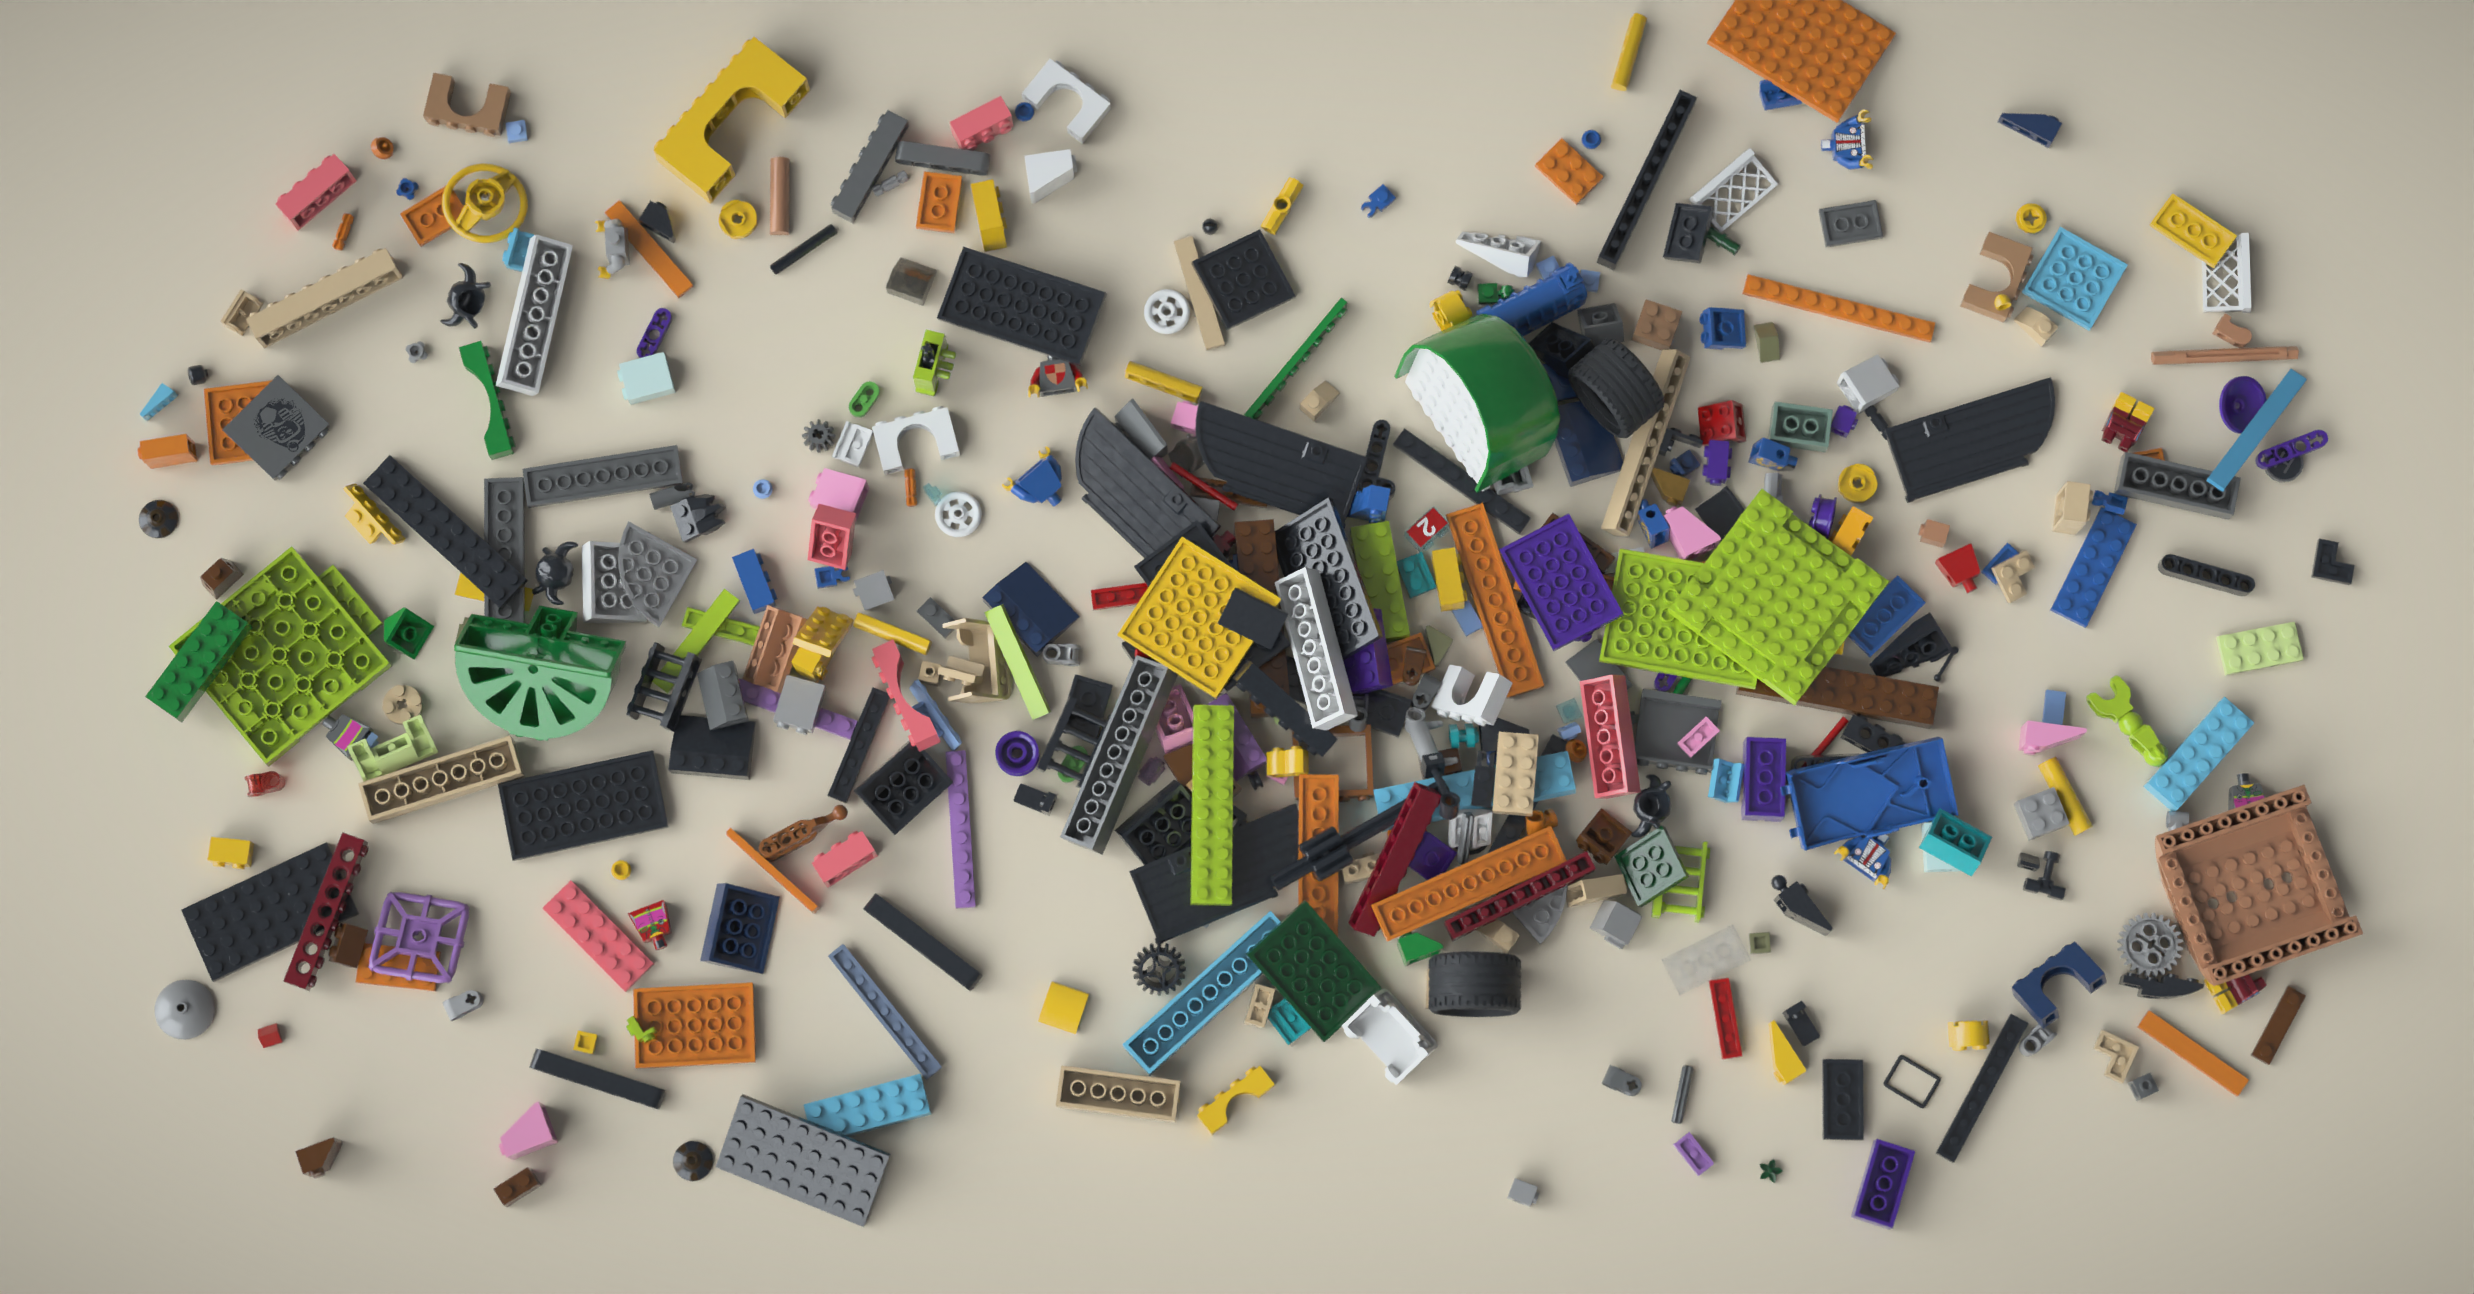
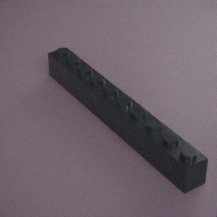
[1597,90,1697,271]

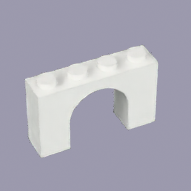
[1022,59,1111,144]
[872,406,960,475]
[1431,665,1512,726]

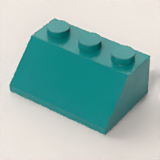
[1919,808,1992,877]

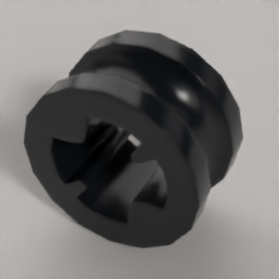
[1248,771,1264,791]

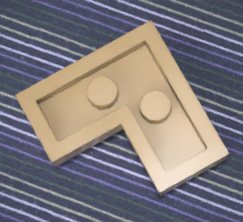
[1991,550,2035,603]
[2093,1030,2139,1084]

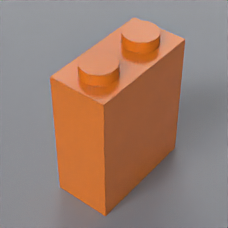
[138,434,197,469]

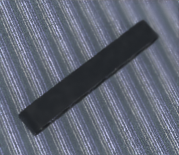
[863,893,983,991]
[529,1048,666,1110]

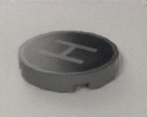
[2263,444,2303,483]

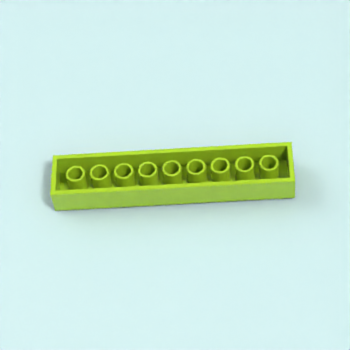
[1191,705,1234,906]

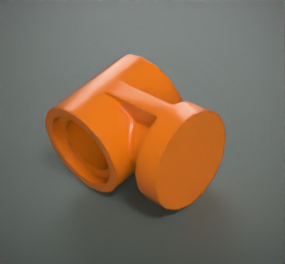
[1526,808,1558,835]

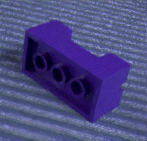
[1741,737,1786,822]

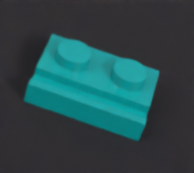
[1397,552,1437,599]
[1267,998,1311,1046]

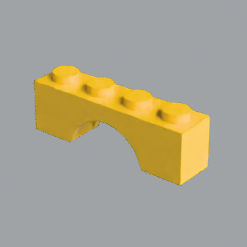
[1197,1066,1275,1135]

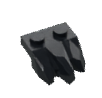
[670,494,726,542]

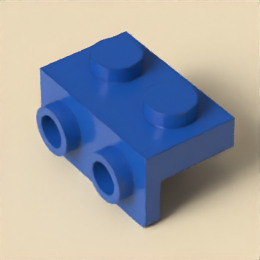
[1759,80,1802,111]

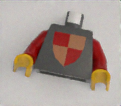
[1028,355,1088,398]

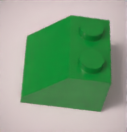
[1397,931,1444,966]

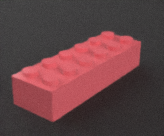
[1580,674,1641,799]

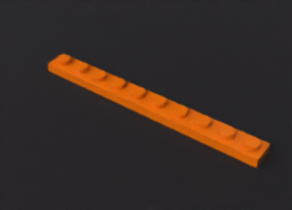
[1742,274,1935,343]

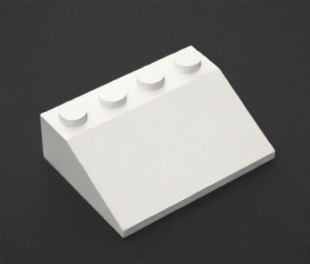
[582,541,647,623]

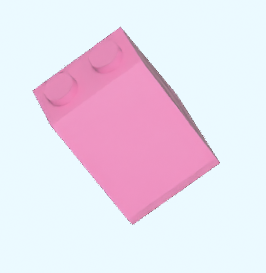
[809,468,869,523]
[1664,506,1721,561]
[499,1102,558,1160]

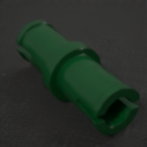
[1707,226,1741,256]

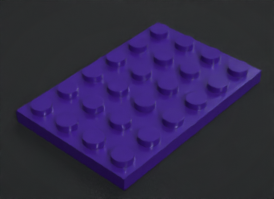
[1499,513,1624,651]

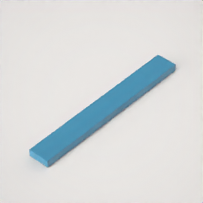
[2206,369,2307,492]

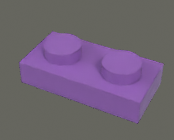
[1673,1132,1714,1176]

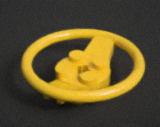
[442,163,528,243]

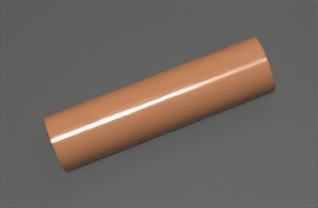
[770,157,790,235]

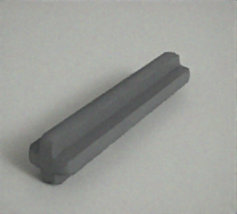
[1457,812,1474,865]
[1671,1065,1693,1124]

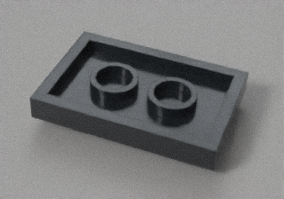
[1663,203,1714,263]
[1066,674,1113,737]

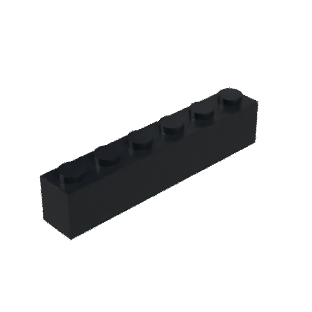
[1233,660,1338,757]

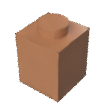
[1918,519,1950,548]

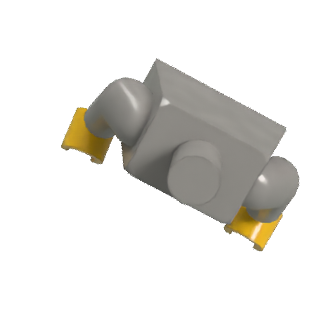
[595,219,630,279]

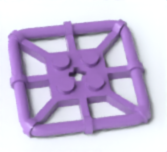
[369,892,470,983]

